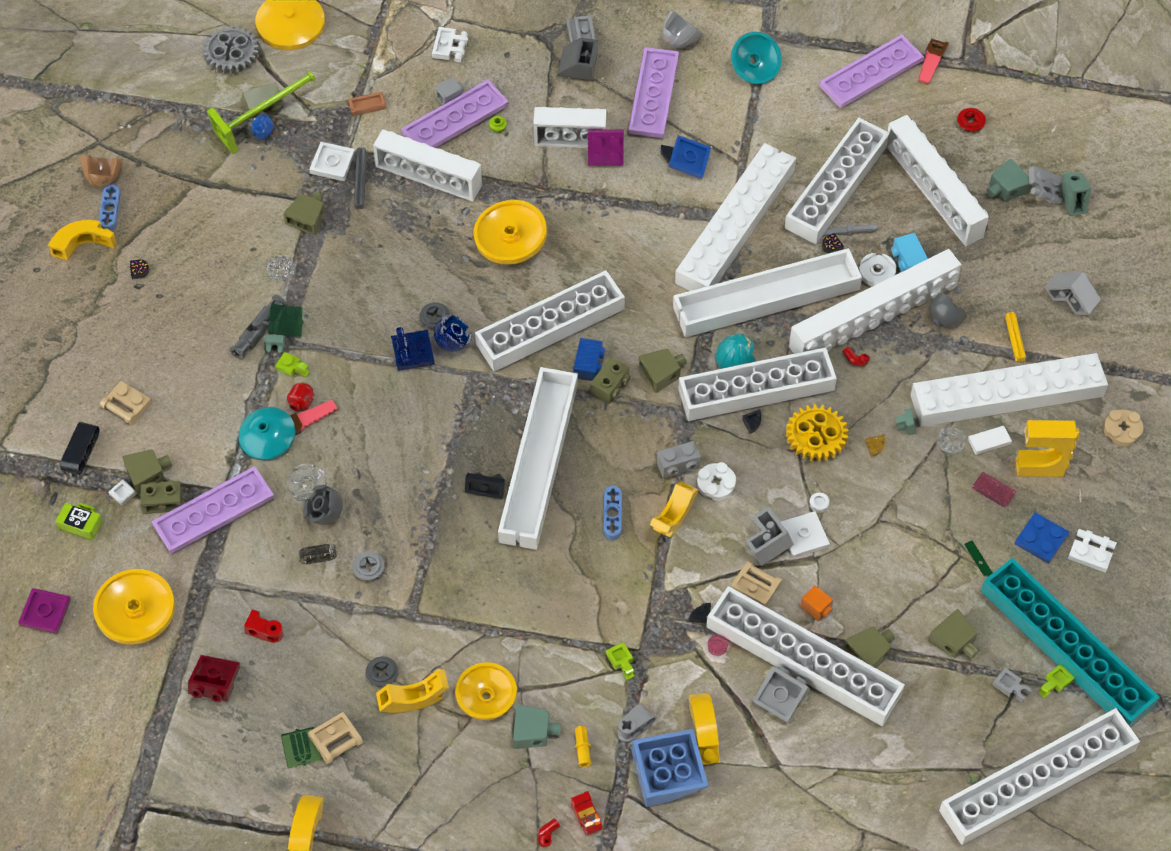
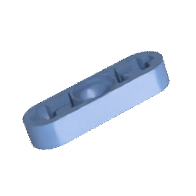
[99,184,121,231]
[604,486,622,540]

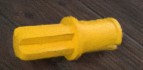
[575,726,592,768]

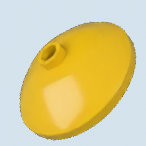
[455,662,517,720]

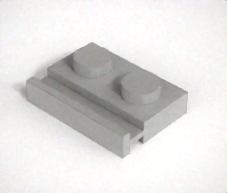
[566,15,596,43]

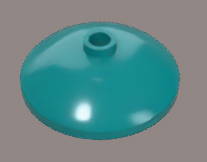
[731,32,782,84]
[239,407,296,461]

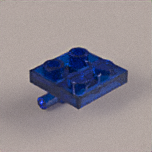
[391,327,435,371]

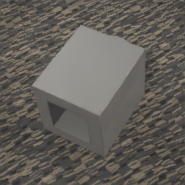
[435,77,464,105]

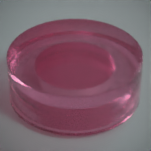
[707,635,728,656]

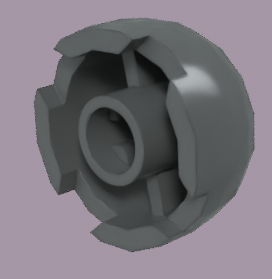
[929,292,967,328]
[304,485,343,525]

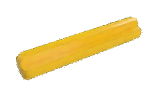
[1005,312,1026,362]

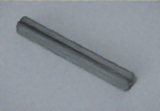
[354,147,367,209]

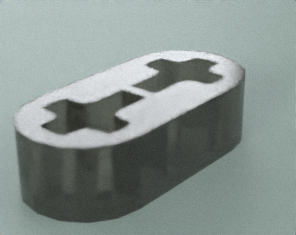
[299,544,337,564]

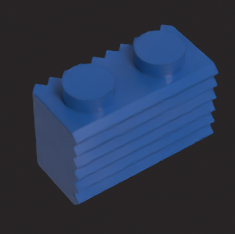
[573,338,606,381]

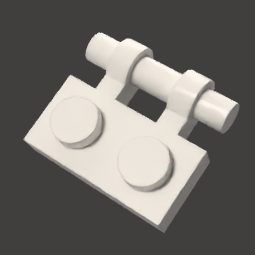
[432,27,468,63]
[1068,529,1117,573]

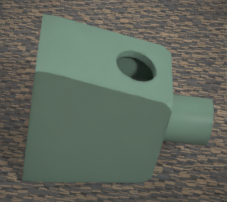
[986,159,1032,201]
[1061,171,1091,216]
[513,704,561,749]

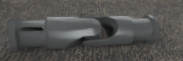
[229,294,287,359]

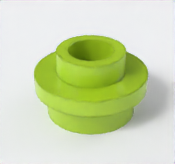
[489,116,507,133]

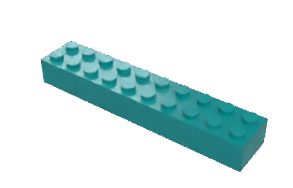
[981,558,1160,728]

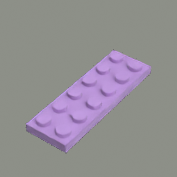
[819,34,924,108]
[628,47,679,138]
[401,79,509,148]
[151,466,274,554]

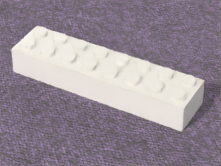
[887,115,989,247]
[785,118,890,244]
[475,271,625,372]
[678,347,837,421]

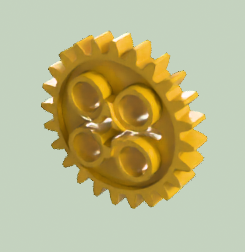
[786,404,849,462]

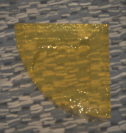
[865,434,885,458]

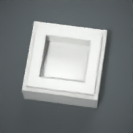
[108,480,137,507]

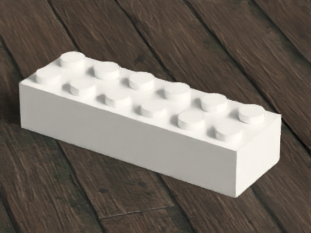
[373,129,482,202]

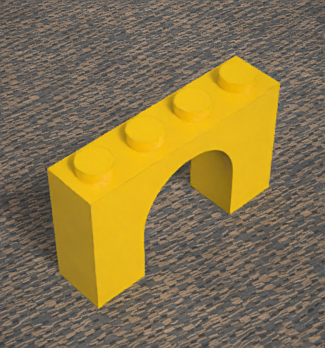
[1016,420,1079,477]

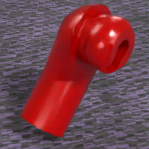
[842,347,870,367]
[538,818,560,847]

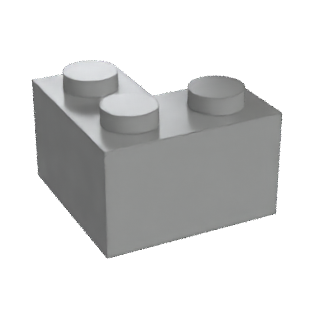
[1044,271,1101,315]
[746,507,794,566]

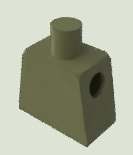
[283,192,325,236]
[639,349,687,393]
[122,449,172,495]
[929,609,979,659]
[844,627,895,668]

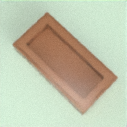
[348,92,387,116]

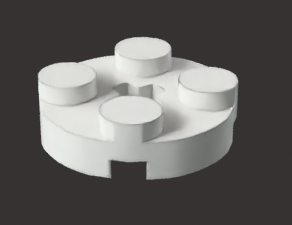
[859,253,896,287]
[697,462,736,501]

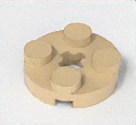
[1104,409,1144,446]

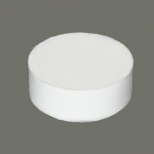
[809,493,829,513]

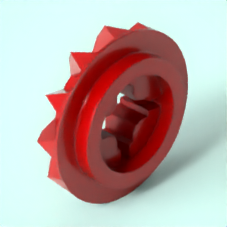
[957,108,986,133]

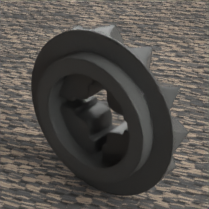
[420,302,450,329]
[366,656,398,688]

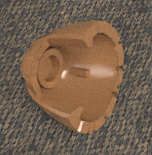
[80,155,123,188]

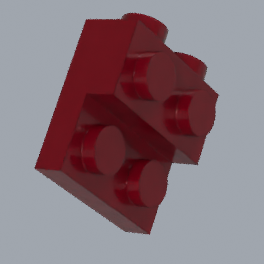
[188,655,240,703]

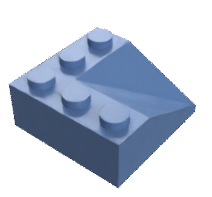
[631,729,708,807]

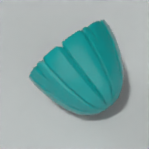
[715,334,756,369]

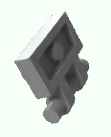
[1029,166,1062,205]

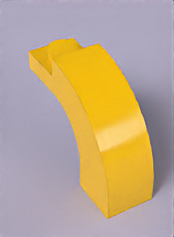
[48,220,117,261]
[650,481,699,537]
[376,669,449,713]
[688,692,720,765]
[288,794,324,851]

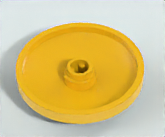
[255,0,325,50]
[474,200,547,264]
[93,569,175,645]

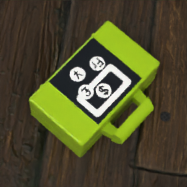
[55,503,103,540]

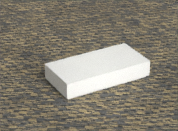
[968,426,1012,455]

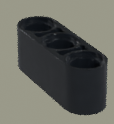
[60,422,100,475]

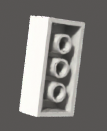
[534,107,606,148]

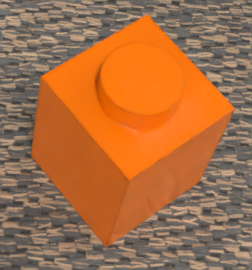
[800,585,833,622]

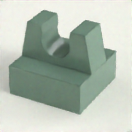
[264,335,286,353]
[896,408,916,435]

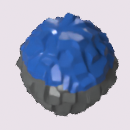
[245,112,274,140]

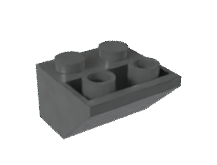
[558,38,598,80]

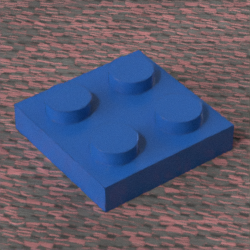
[668,135,711,179]
[1015,512,1069,564]

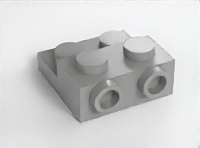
[753,666,810,722]

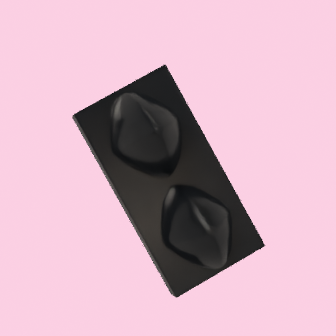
[465,472,505,499]

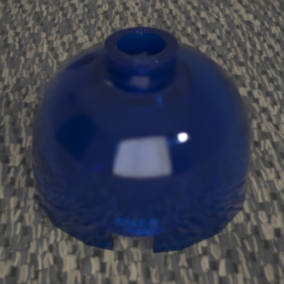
[434,314,472,352]

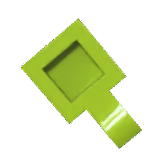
[275,352,310,377]
[606,642,635,681]
[1039,663,1075,699]

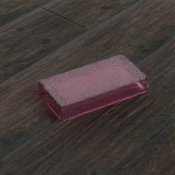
[972,472,1016,508]

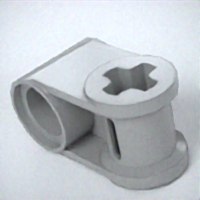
[617,704,656,743]

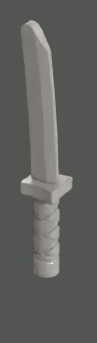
[822,222,877,237]

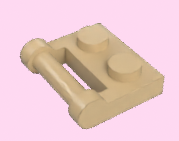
[99,381,152,425]
[731,561,783,607]
[308,712,363,764]

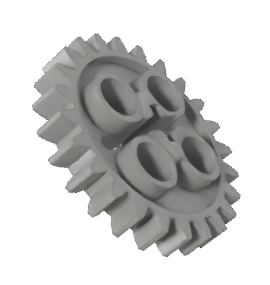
[202,25,260,75]

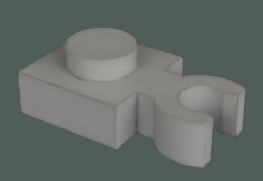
[993,668,1032,703]

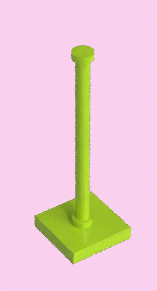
[207,71,315,154]

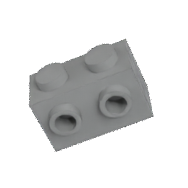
[657,441,700,479]

